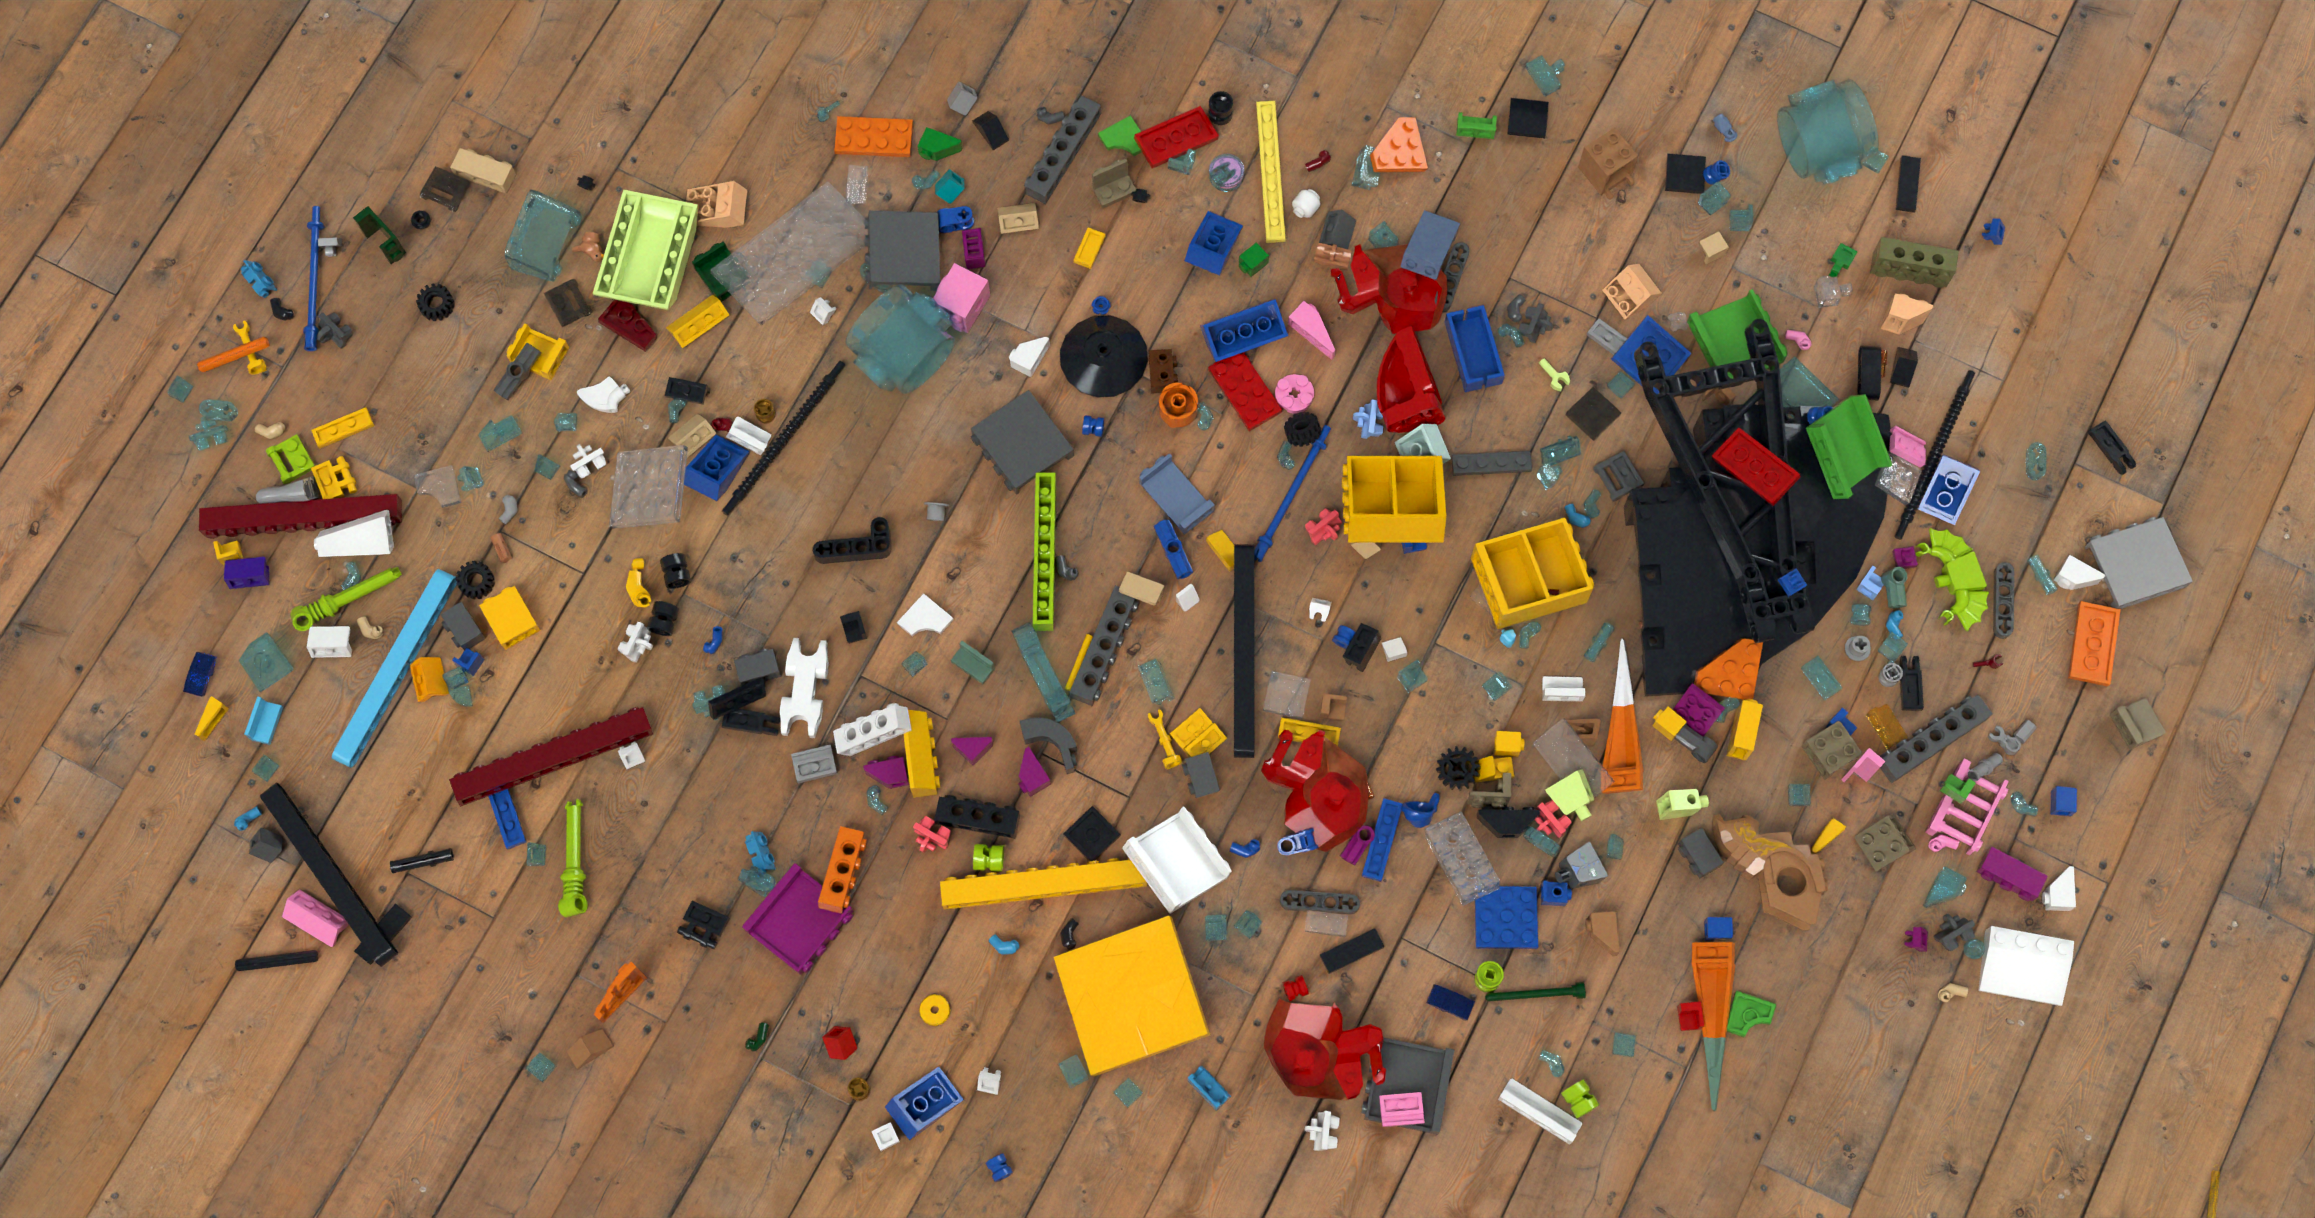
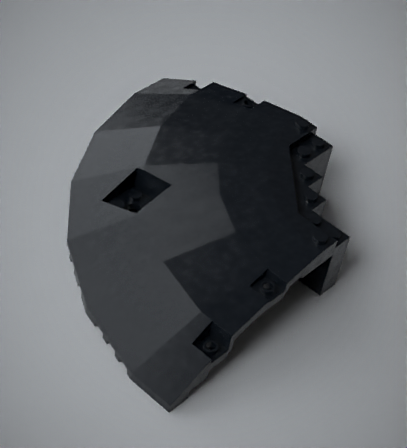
[1623,404,1894,697]

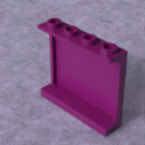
[742,863,854,975]

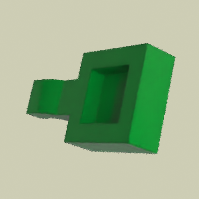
[1828,243,1857,280]

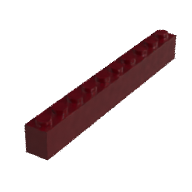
[199,494,402,539]
[449,707,653,807]

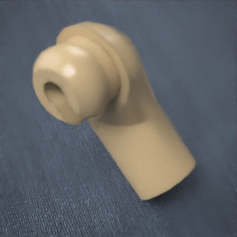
[255,422,285,439]

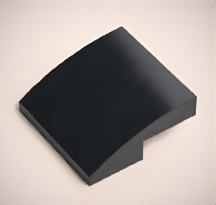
[1507,98,1549,139]

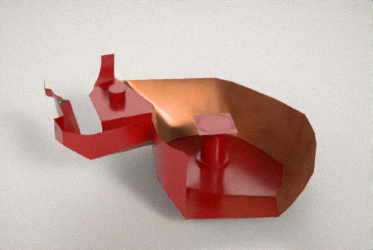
[1330,244,1447,334]
[1261,729,1368,852]
[1264,998,1386,1101]

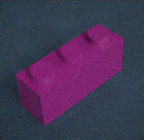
[1976,847,2048,901]

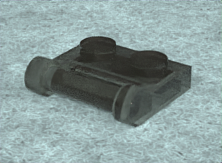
[420,166,470,212]
[544,279,593,327]

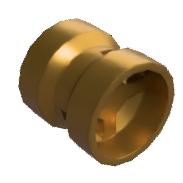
[754,399,776,424]
[847,1077,870,1101]

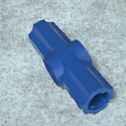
[1154,520,1193,579]

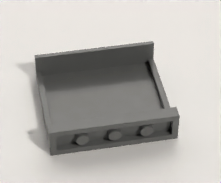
[864,210,940,291]
[970,390,1074,495]
[1361,1037,1454,1135]

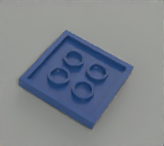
[1611,315,1691,394]
[1474,886,1538,949]

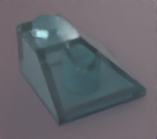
[239,632,294,693]

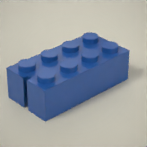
[1444,305,1505,392]

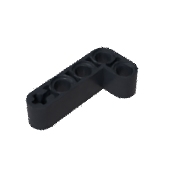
[812,517,891,564]

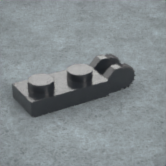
[2088,421,2136,475]
[1900,656,1924,711]
[722,709,781,736]

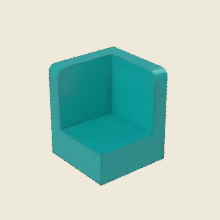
[935,169,964,204]

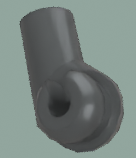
[564,470,587,498]
[1055,555,1078,581]

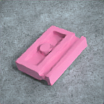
[1890,426,1926,468]
[1379,1092,1425,1127]

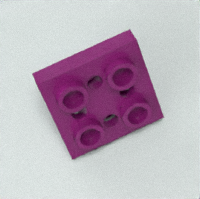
[1673,683,1725,737]

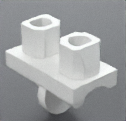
[570,444,607,479]
[618,622,653,663]
[1304,1111,1340,1151]

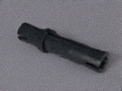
[390,848,454,874]

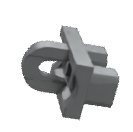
[317,312,352,349]

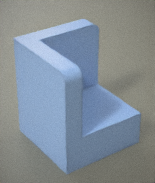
[1856,566,1883,600]

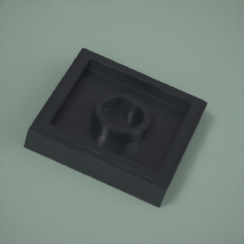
[1665,154,1706,194]
[1063,806,1121,861]

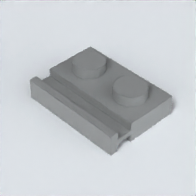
[791,745,837,784]

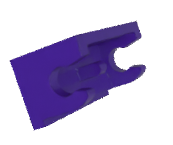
[224,557,270,589]

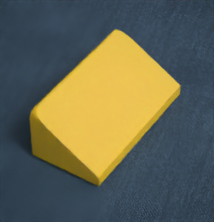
[1206,530,1234,572]

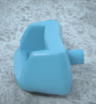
[1499,629,1516,648]

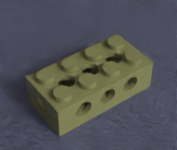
[1870,237,1959,288]

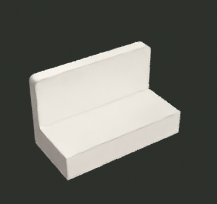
[726,417,771,455]
[307,626,352,658]
[1542,676,1585,702]

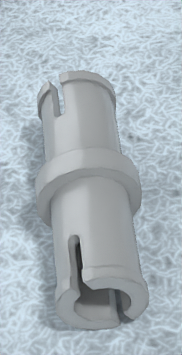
[1968,753,2003,782]

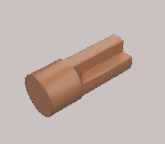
[491,533,512,563]

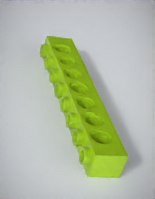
[1033,473,1056,631]

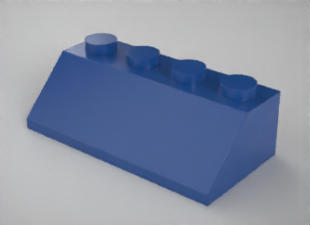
[1200,299,1288,362]

